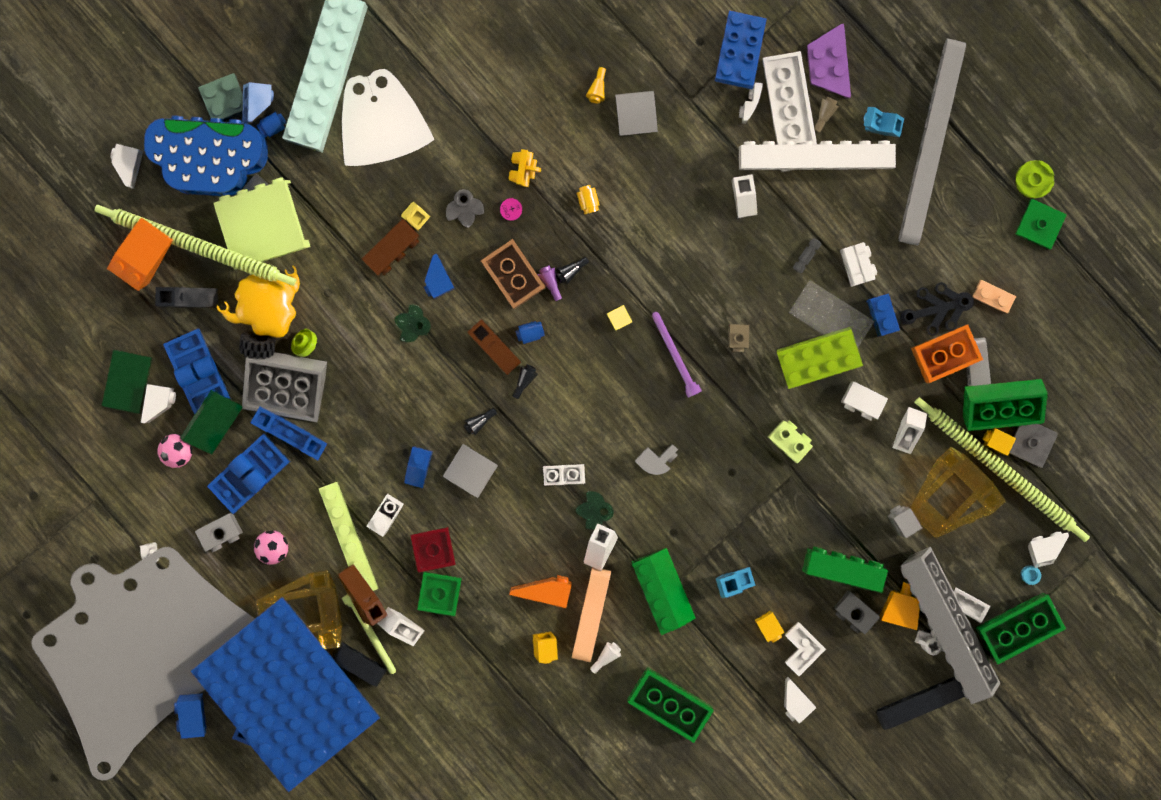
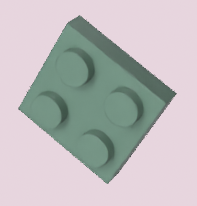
[198,73,243,121]

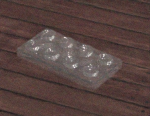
[789,280,874,348]

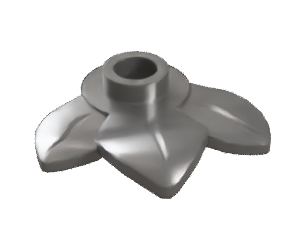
[446,189,484,228]

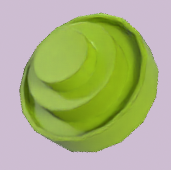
[291,329,317,357]

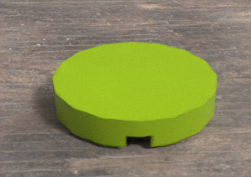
[1015,160,1054,199]

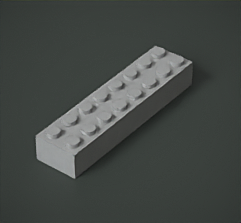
[901,547,1000,704]

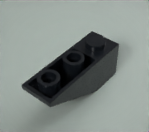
[155,287,218,308]

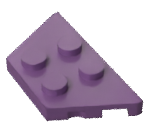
[807,24,851,99]

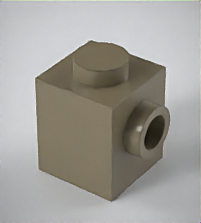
[728,324,749,352]

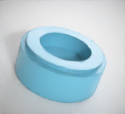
[1021,565,1041,585]

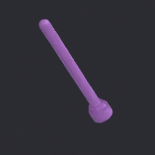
[652,312,702,398]

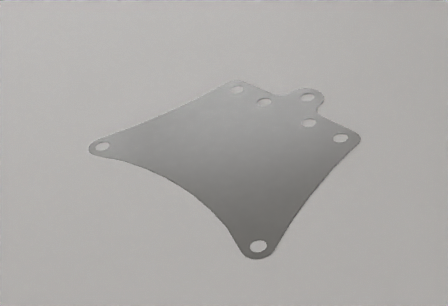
[32,547,255,780]

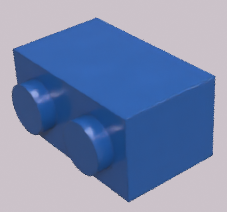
[867,293,900,337]
[174,693,207,739]

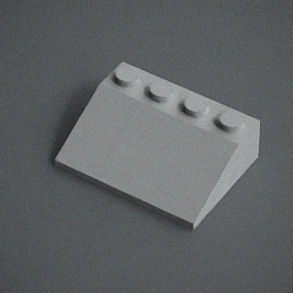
[242,352,327,422]

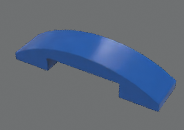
[250,406,327,461]

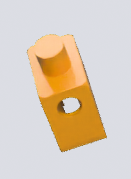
[879,582,920,630]

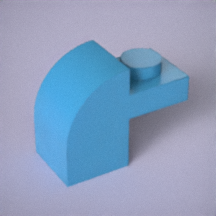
[864,107,904,137]
[715,567,755,598]

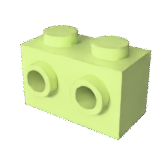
[767,420,813,463]

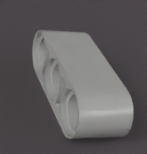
[966,337,991,386]

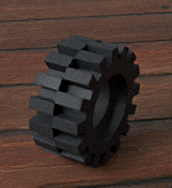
[239,330,276,359]

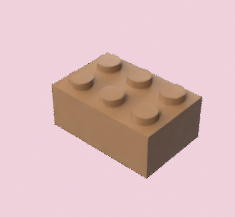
[481,239,546,310]

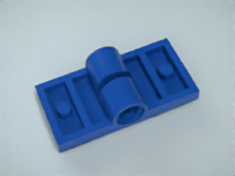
[715,11,766,89]
[163,329,231,414]
[207,434,290,514]

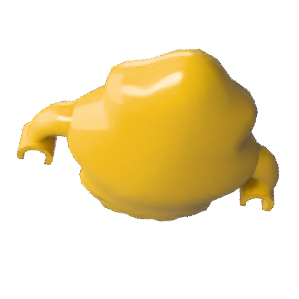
[217,265,300,338]

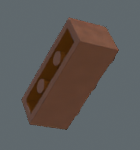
[362,219,420,277]

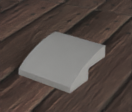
[615,91,658,136]
[443,444,498,498]

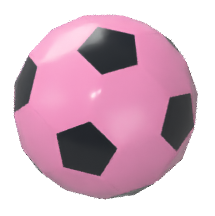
[158,434,192,468]
[254,530,288,565]

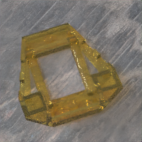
[910,447,1006,538]
[256,570,342,649]

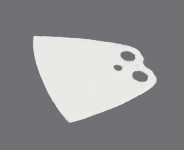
[342,69,434,166]

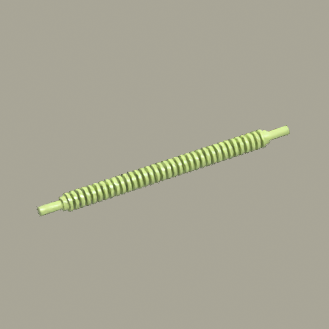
[95,205,297,286]
[914,397,1090,542]

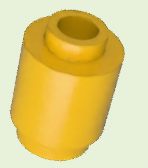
[577,185,600,214]

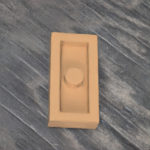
[972,280,1016,314]

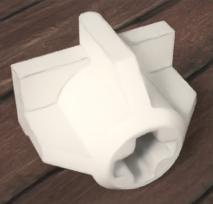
[915,630,944,655]

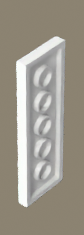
[762,51,817,172]

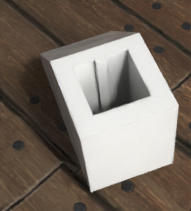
[731,174,757,218]
[367,494,404,537]
[584,524,618,571]
[1028,532,1069,568]

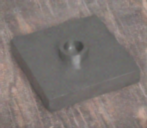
[1009,424,1058,468]

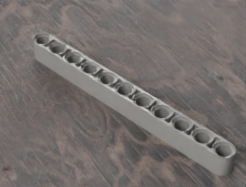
[899,38,966,246]

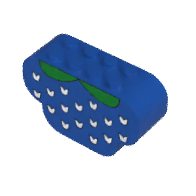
[144,116,268,196]

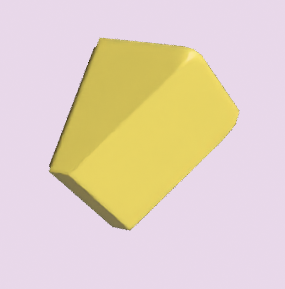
[401,202,430,231]
[607,305,632,331]

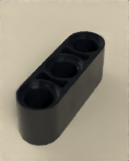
[331,642,387,687]

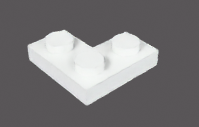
[785,622,826,676]

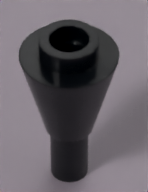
[556,256,589,284]
[512,364,538,399]
[463,408,497,436]

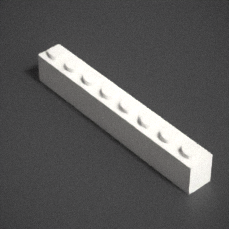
[739,141,896,170]

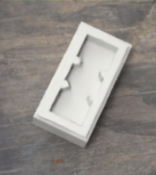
[140,542,159,562]
[954,588,991,623]

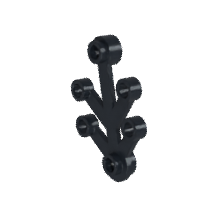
[900,282,974,336]

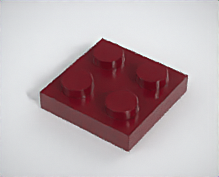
[410,527,456,573]

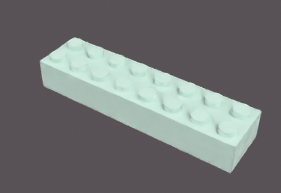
[283,0,368,153]

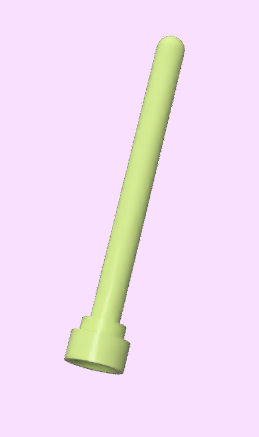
[342,594,396,674]

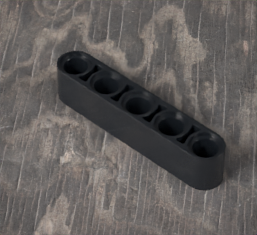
[876,676,965,730]

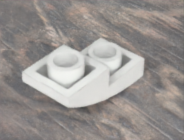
[739,83,763,123]
[543,464,585,485]

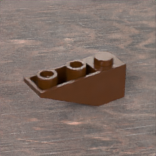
[467,319,521,375]
[337,564,388,626]

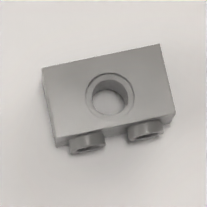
[887,505,922,538]
[195,513,243,553]

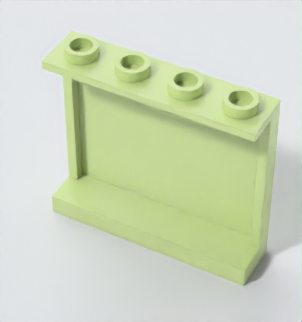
[214,178,310,270]

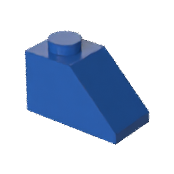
[424,254,455,299]
[404,446,433,488]

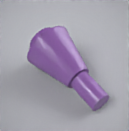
[538,265,562,301]

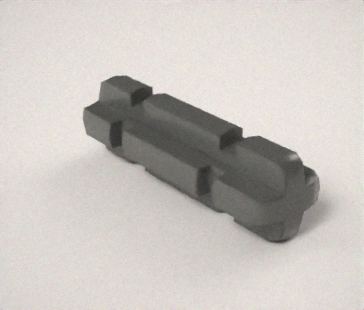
[793,238,821,273]

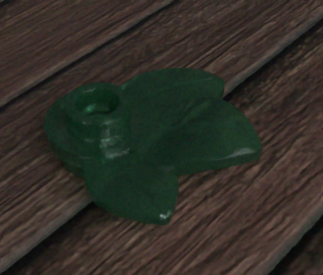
[394,305,431,342]
[575,491,614,530]

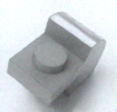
[635,444,678,475]

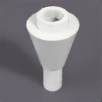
[590,642,621,673]

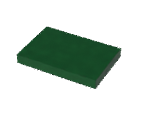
[102,350,152,414]
[180,390,243,455]

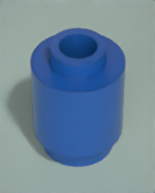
[257,111,287,138]
[516,321,545,344]

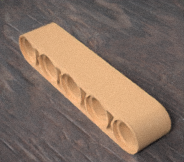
[572,567,611,662]

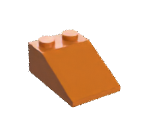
[107,218,173,291]
[911,324,983,383]
[509,575,571,608]

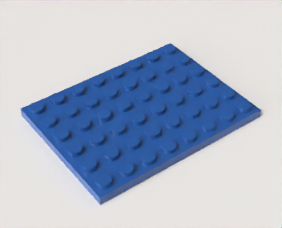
[191,597,380,792]

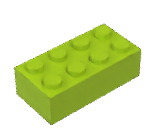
[777,327,863,389]

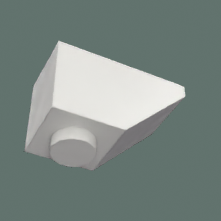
[111,144,143,189]
[141,384,176,423]
[893,407,927,454]
[378,607,424,646]
[784,677,816,724]

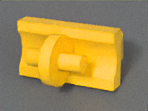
[509,149,541,187]

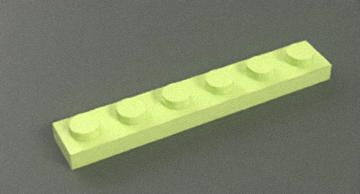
[319,482,378,591]

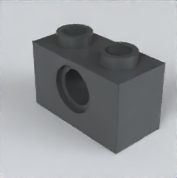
[833,590,880,634]

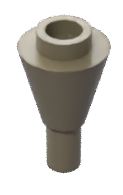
[814,97,839,132]

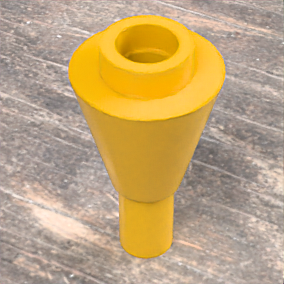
[586,67,606,104]

